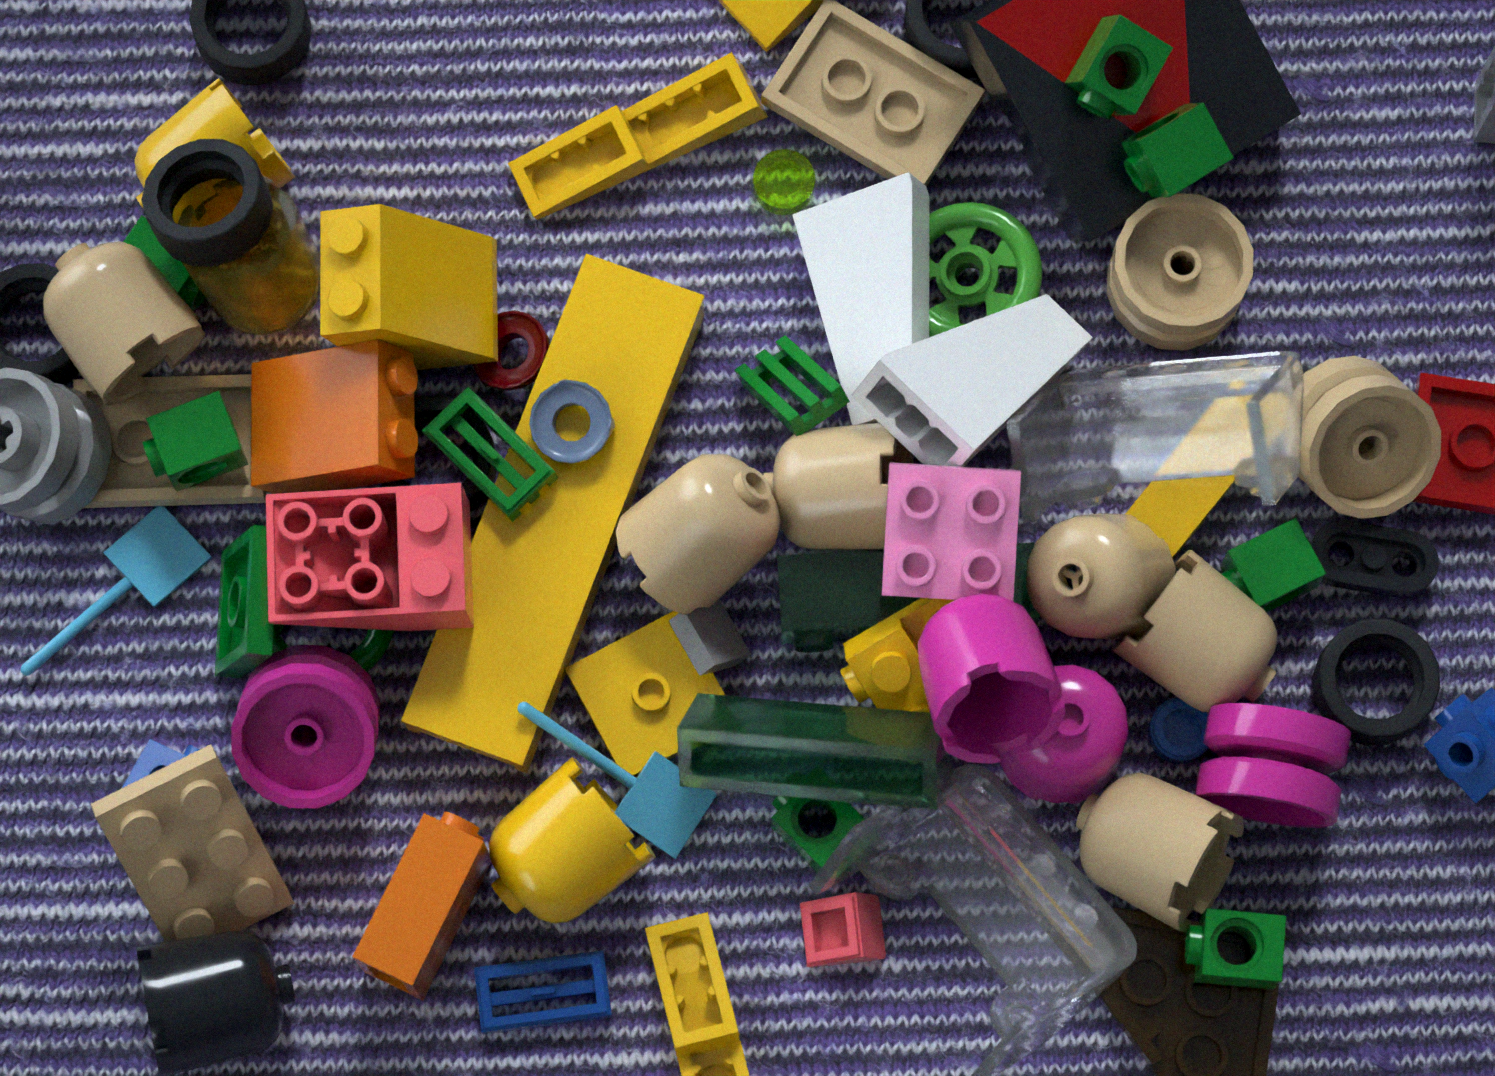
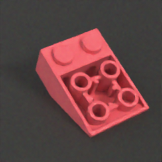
[266,483,474,631]

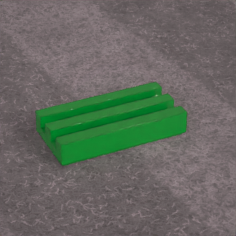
[734,335,850,436]
[422,387,559,522]

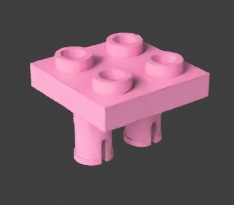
[882,463,1021,601]

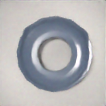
[529,379,615,464]

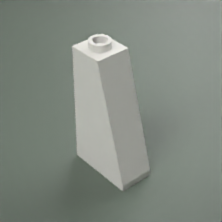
[793,172,930,425]
[851,294,1093,467]

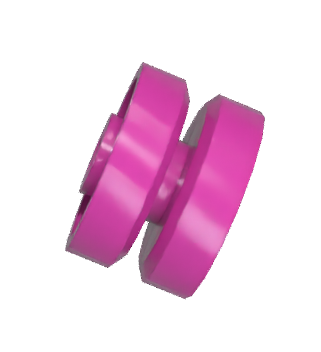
[231,645,380,809]
[1194,703,1351,828]

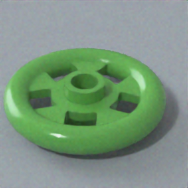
[929,202,1042,337]

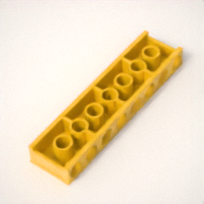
[401,254,705,773]

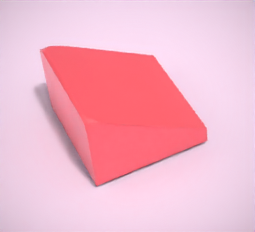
[800,892,886,968]

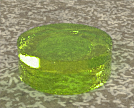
[753,149,815,215]

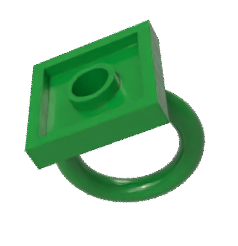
[215,525,394,678]

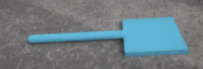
[21,506,212,676]
[517,702,717,859]

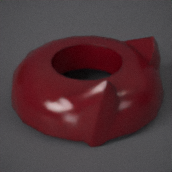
[473,310,549,391]

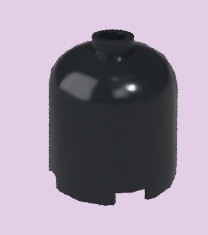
[136,931,295,1076]

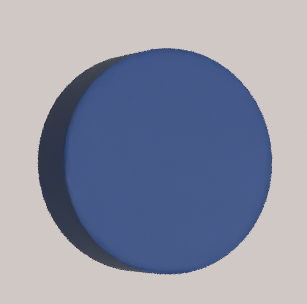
[1148,697,1209,764]

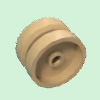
[1107,193,1254,351]
[1277,356,1441,519]

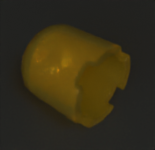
[178,177,320,336]

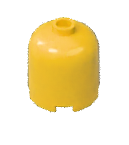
[135,78,295,227]
[488,757,656,924]

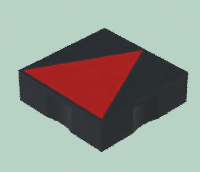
[949,0,1301,242]

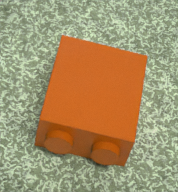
[251,339,418,494]
[352,811,491,1001]

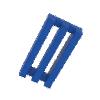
[474,950,612,1035]

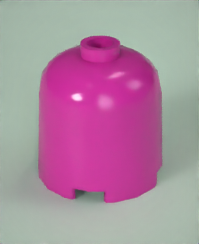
[918,594,1066,764]
[999,665,1129,804]

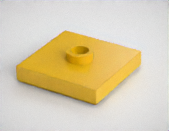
[565,611,739,778]

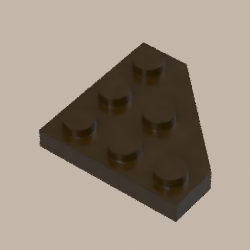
[1080,904,1286,1076]

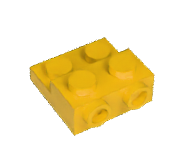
[840,598,955,764]

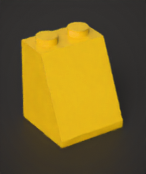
[320,204,498,371]

